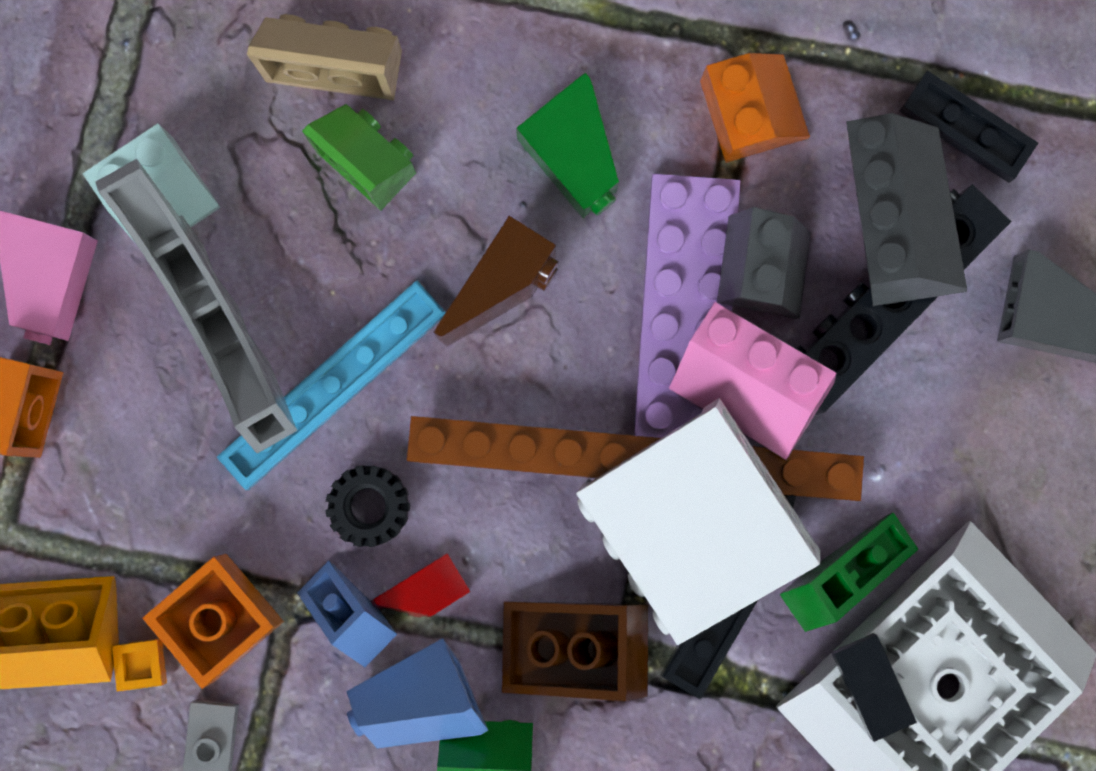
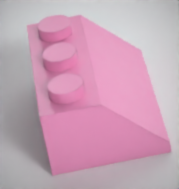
[669,302,837,460]

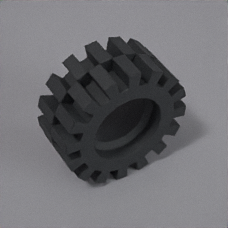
[325,466,410,547]

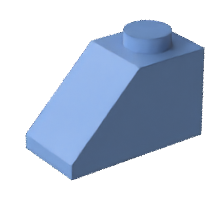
[297,561,397,667]

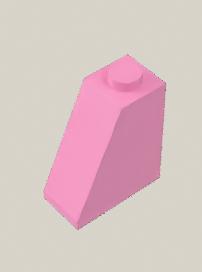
[0,211,98,345]

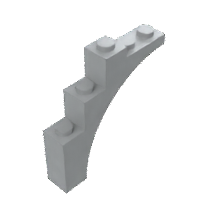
[95,159,297,453]

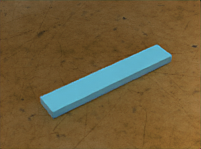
[217,280,446,490]

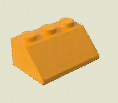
[0,576,119,690]

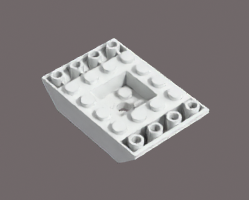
[776,521,1096,771]

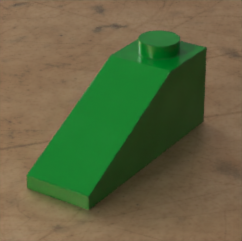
[779,513,919,632]

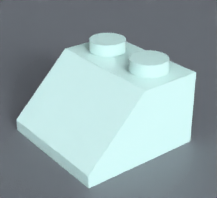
[82,123,221,241]

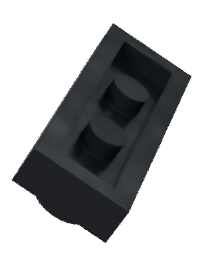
[899,70,1038,183]

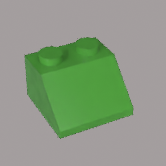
[302,104,416,211]

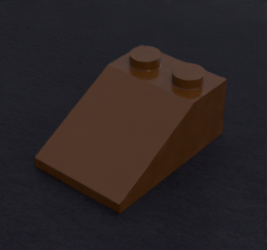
[433,215,559,347]
[502,601,648,701]

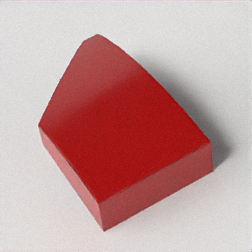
[371,553,471,618]

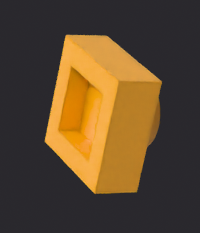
[112,638,167,692]

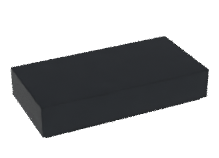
[831,633,917,742]

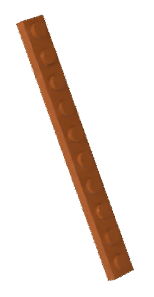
[407,416,864,501]

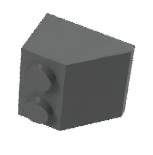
[717,207,811,319]

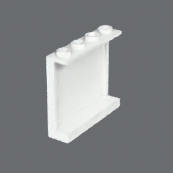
[576,398,821,645]

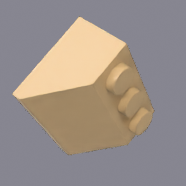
[247,14,402,100]

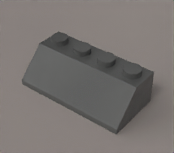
[846,113,967,306]

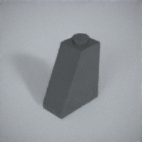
[997,249,1096,363]

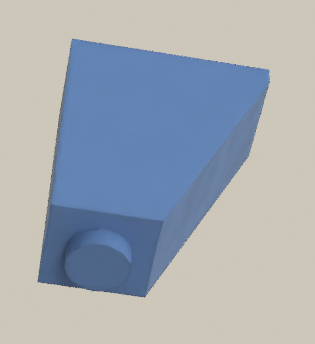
[346,638,488,749]

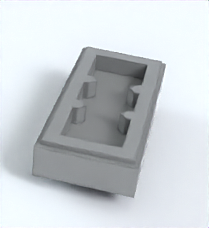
[183,700,239,771]

